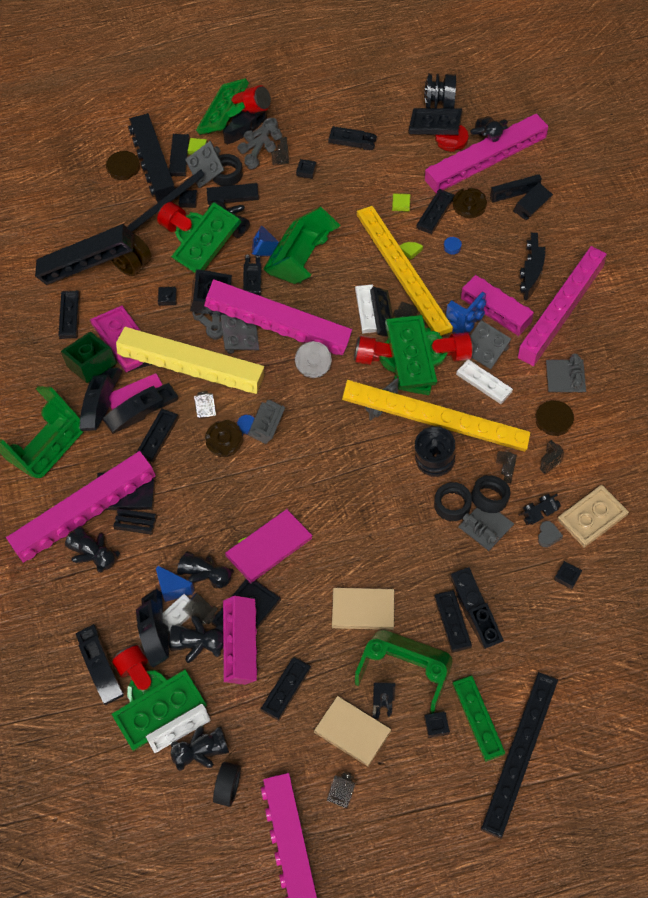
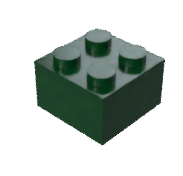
[61,331,117,383]

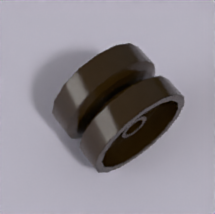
[110,232,152,276]

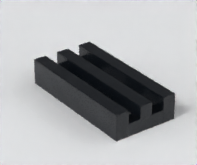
[113,509,157,535]

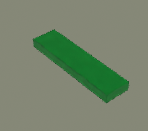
[452,675,505,762]

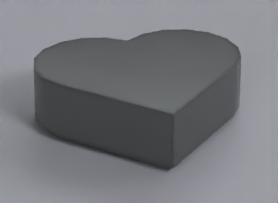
[538,521,563,547]

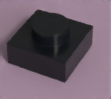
[296,159,317,179]
[179,190,198,208]
[158,287,177,306]
[554,561,582,589]
[424,712,450,738]

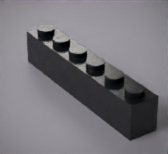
[128,113,175,202]
[35,224,134,285]

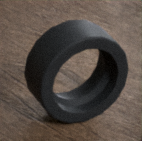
[212,154,243,186]
[471,475,511,513]
[434,482,472,521]
[213,762,241,807]

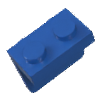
[446,292,487,333]

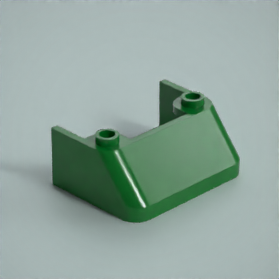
[263,206,340,284]
[0,386,83,478]
[355,630,453,714]

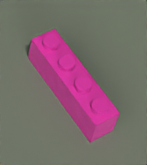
[461,275,534,336]
[223,596,258,685]

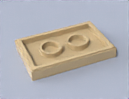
[557,485,629,548]
[332,588,394,630]
[314,696,391,767]

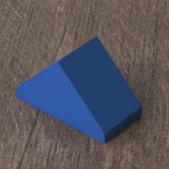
[252,226,279,256]
[156,566,194,602]

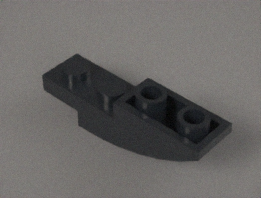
[223,110,267,145]
[520,233,546,300]
[80,367,122,431]
[103,383,178,434]
[450,567,504,649]
[136,588,169,668]
[75,624,124,705]

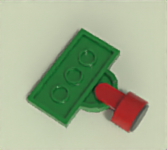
[196,78,271,135]
[157,202,241,274]
[385,315,473,389]
[353,328,431,395]
[111,645,207,752]

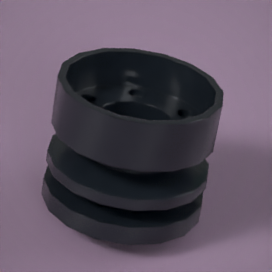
[424,73,456,108]
[415,426,455,477]

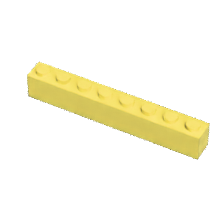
[116,327,264,394]

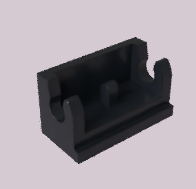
[513,183,553,220]
[373,683,395,719]

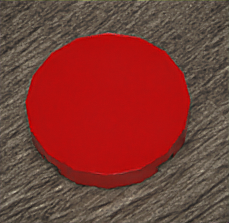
[435,125,469,152]

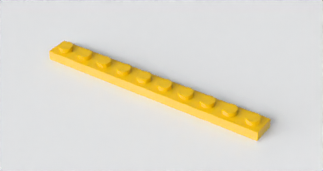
[357,206,453,336]
[342,380,530,452]

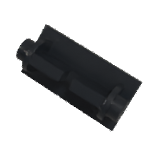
[518,493,561,525]

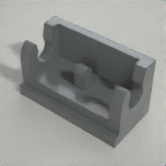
[247,400,285,444]

